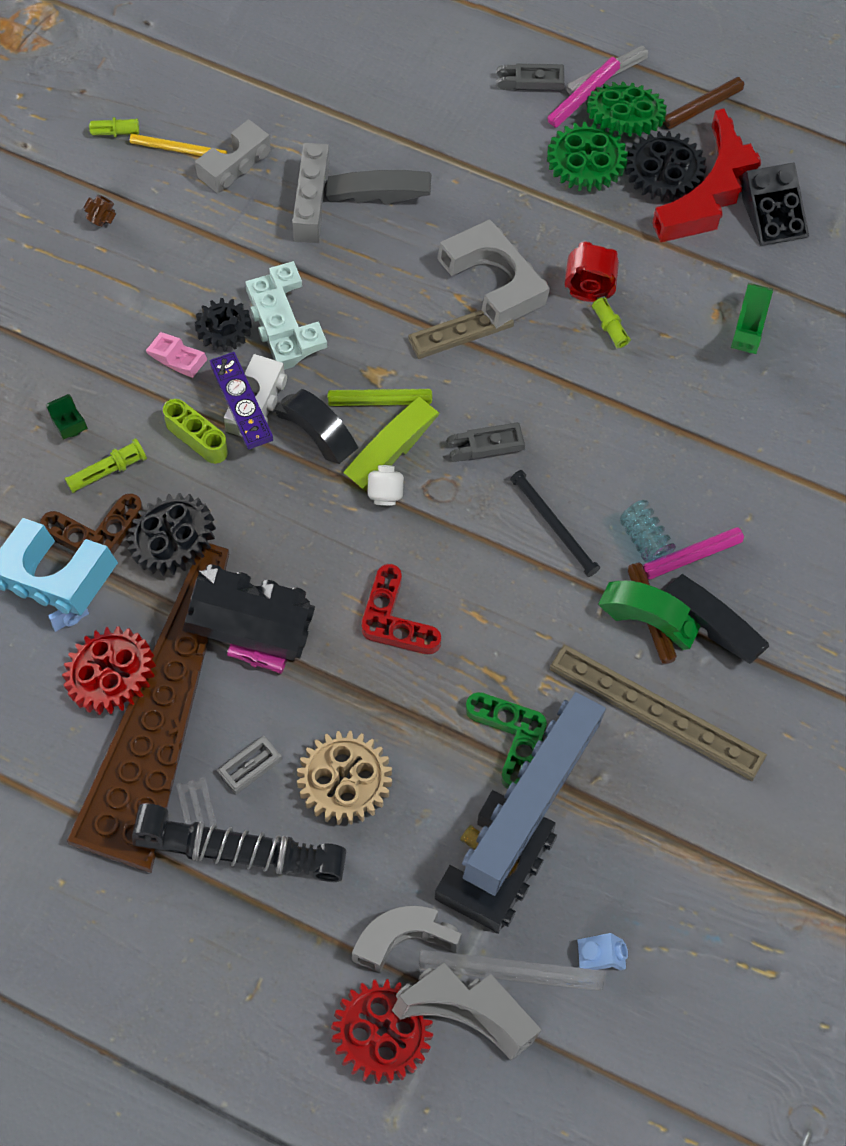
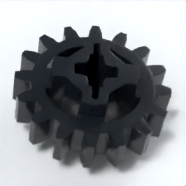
[195,298,252,352]

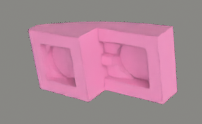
[146,332,207,378]

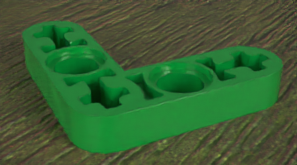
[466,692,547,789]

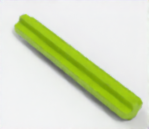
[328,389,432,406]

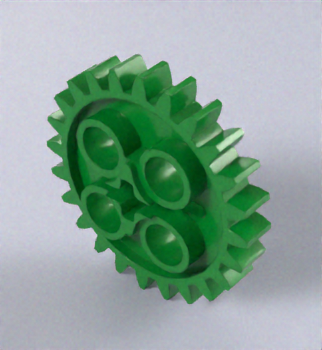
[587,82,667,137]
[547,121,628,192]

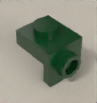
[46,394,88,440]

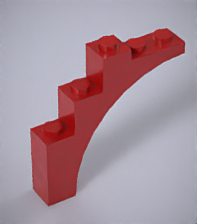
[652,108,761,243]

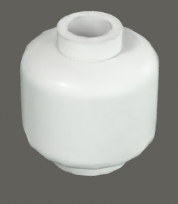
[368,465,404,505]

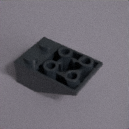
[738,162,809,246]

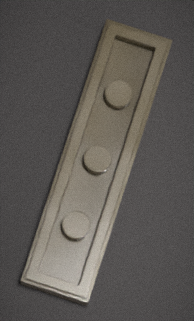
[408,310,514,359]

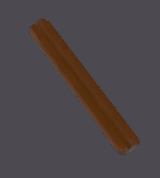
[663,77,745,129]
[628,562,677,664]

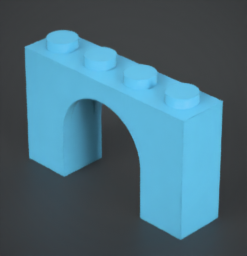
[0,518,118,616]

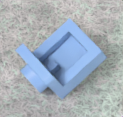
[577,933,628,972]

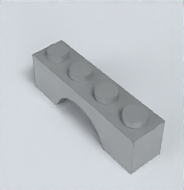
[292,143,330,243]

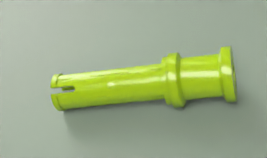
[64,438,147,493]

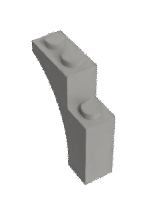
[392,963,541,1061]

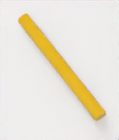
[130,134,227,156]

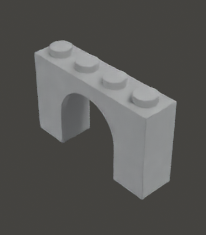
[437,219,550,329]

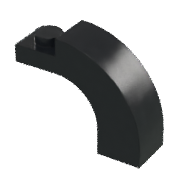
[274,389,359,464]

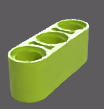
[163,399,228,464]

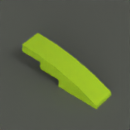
[343,397,440,491]

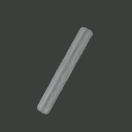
[566,46,648,95]

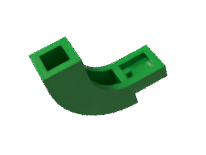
[731,283,773,354]
[598,581,701,650]

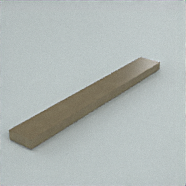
[549,644,767,781]

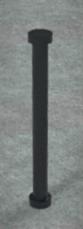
[510,470,600,577]

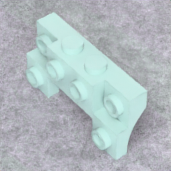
[245,261,327,370]

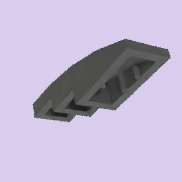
[326,170,432,204]

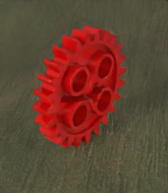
[62,626,156,715]
[331,979,433,1084]

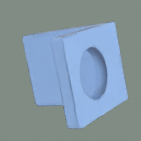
[48,608,89,632]

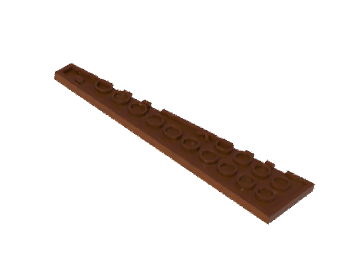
[67,543,229,873]

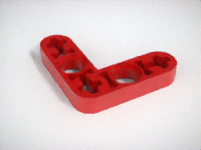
[361,564,441,655]

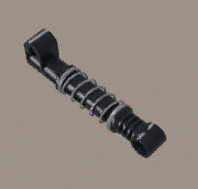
[132,803,347,882]

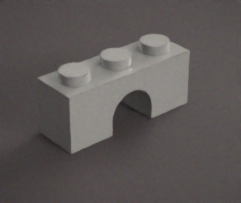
[195,119,271,194]

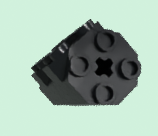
[183,564,315,661]

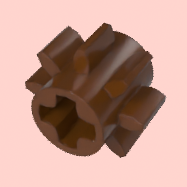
[83,195,117,227]

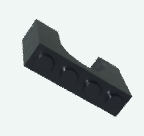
[435,790,557,934]

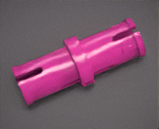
[227,644,287,674]

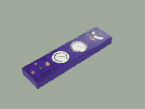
[209,352,273,450]

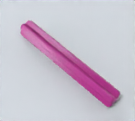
[548,57,620,128]
[643,527,744,579]

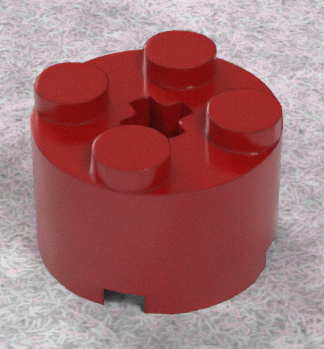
[565,242,619,302]

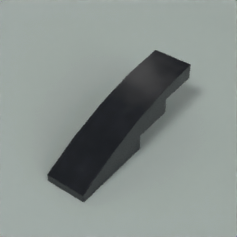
[663,574,769,664]

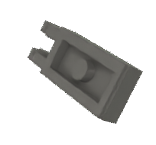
[496,63,565,90]
[446,422,525,462]

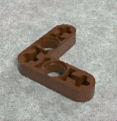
[40,493,143,554]

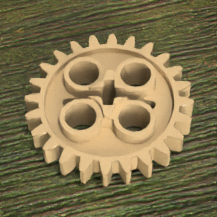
[297,731,392,825]

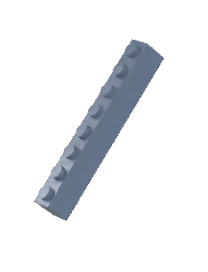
[462,692,606,896]

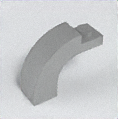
[352,906,462,973]

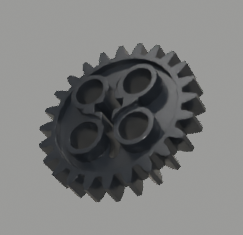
[625,131,707,202]
[127,493,216,576]

